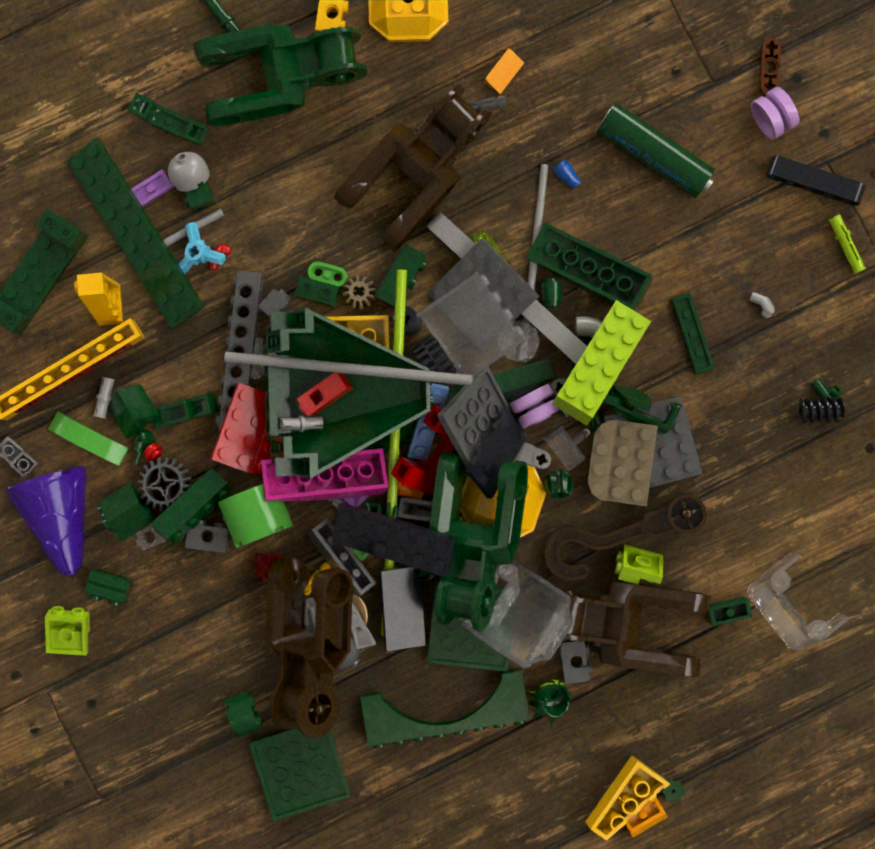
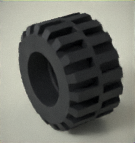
[410,334,458,386]

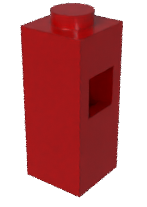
[297,372,353,416]

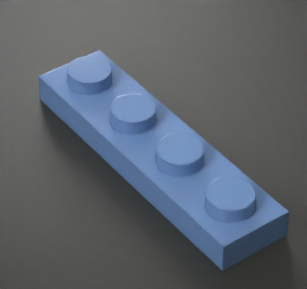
[406,383,449,460]

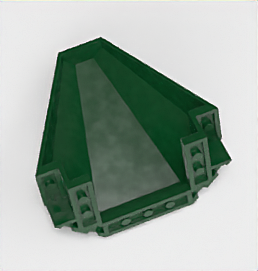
[263,307,433,479]

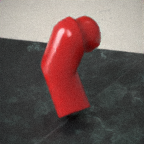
[208,244,231,271]

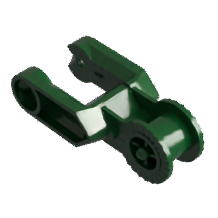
[193,24,368,127]
[429,451,528,631]

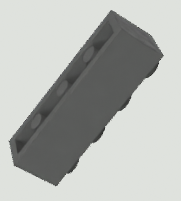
[307,518,376,597]

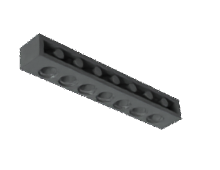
[216,271,264,431]

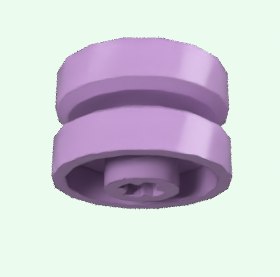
[750,87,800,140]
[510,384,560,429]

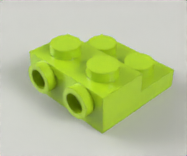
[615,544,663,585]
[45,606,90,656]

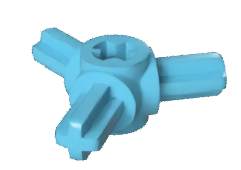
[179,222,226,274]

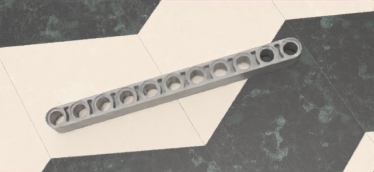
[427,211,587,364]

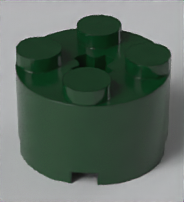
[223,691,262,738]

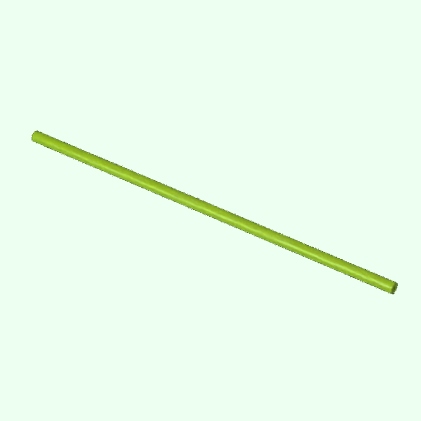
[381,270,407,636]

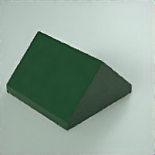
[108,384,160,439]

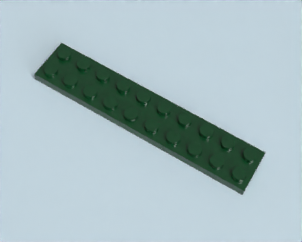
[67,138,205,329]

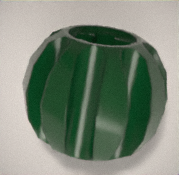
[544,470,574,499]

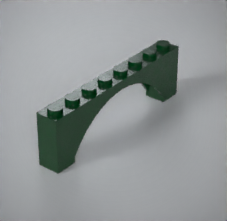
[360,668,530,748]

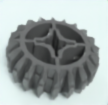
[137,457,192,511]

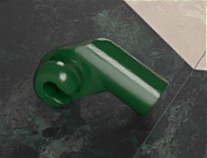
[811,378,842,399]

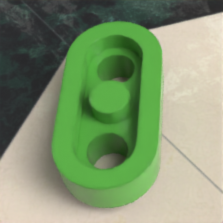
[308,262,348,288]

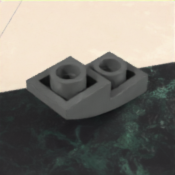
[0,435,38,478]

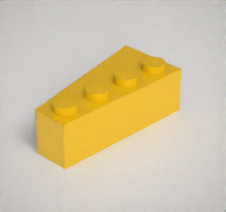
[74,273,123,326]
[326,315,390,349]
[585,755,670,841]

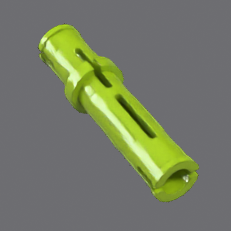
[828,214,866,274]

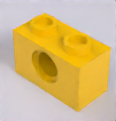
[315,0,349,32]

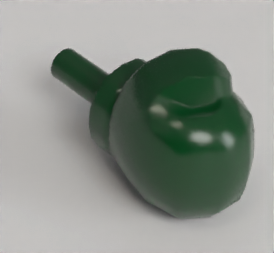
[133,430,156,464]

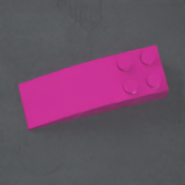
[261,448,389,501]

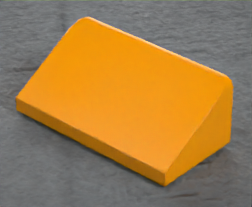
[484,48,524,94]
[625,797,667,837]

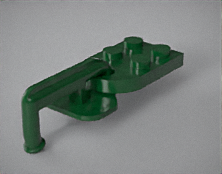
[567,365,682,434]

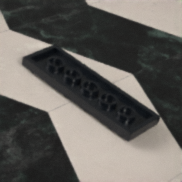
[332,502,457,578]

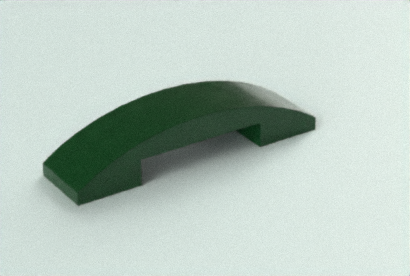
[127,93,210,146]

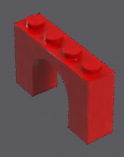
[390,405,458,495]

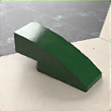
[153,393,218,430]

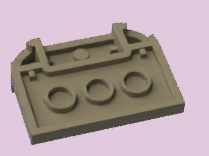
[588,420,658,506]

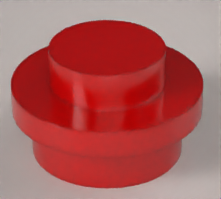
[143,443,162,462]

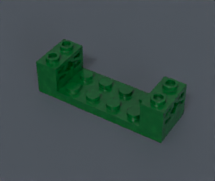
[0,209,88,335]

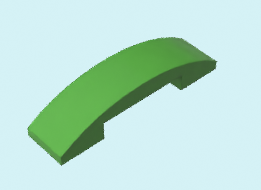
[48,411,129,466]

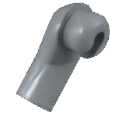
[749,292,775,318]

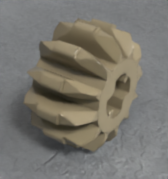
[342,275,377,310]

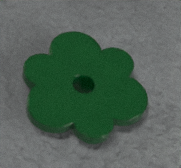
[662,779,686,802]

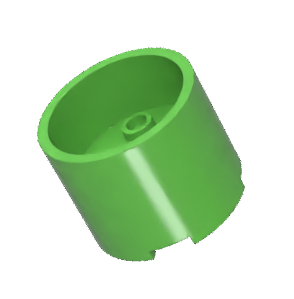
[218,484,293,548]

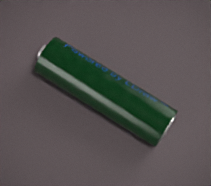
[597,102,716,199]

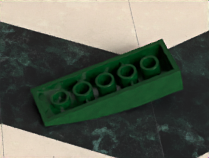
[526,223,653,312]

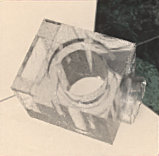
[135,525,166,551]

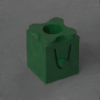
[97,482,154,541]

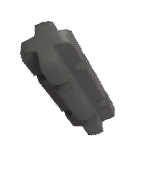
[468,95,507,112]

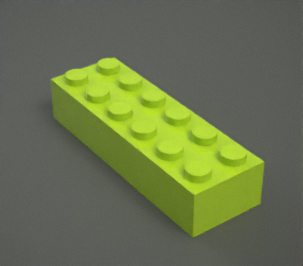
[552,300,651,426]

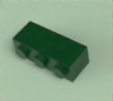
[375,243,428,309]

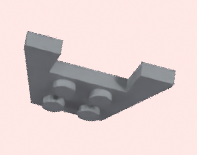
[304,597,376,649]

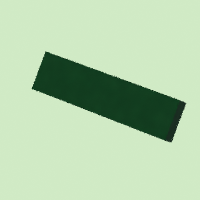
[670,292,715,375]

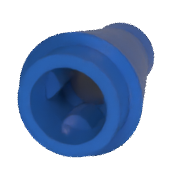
[553,159,581,189]

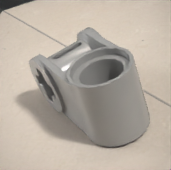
[515,442,551,469]

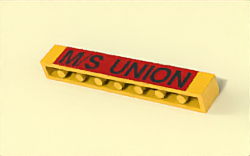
[0,318,145,421]

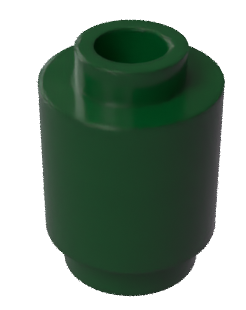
[541,278,562,308]

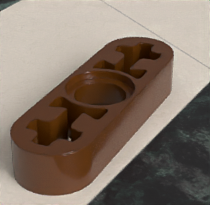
[759,38,781,97]

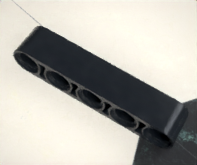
[766,156,866,206]

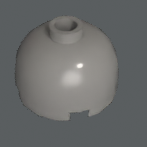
[168,152,209,192]

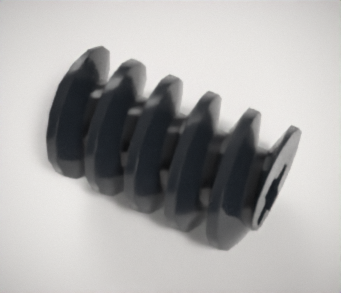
[393,306,423,336]
[799,397,845,424]

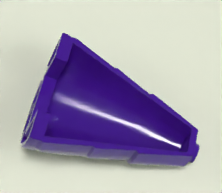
[6,466,87,577]

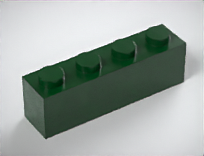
[151,468,231,546]

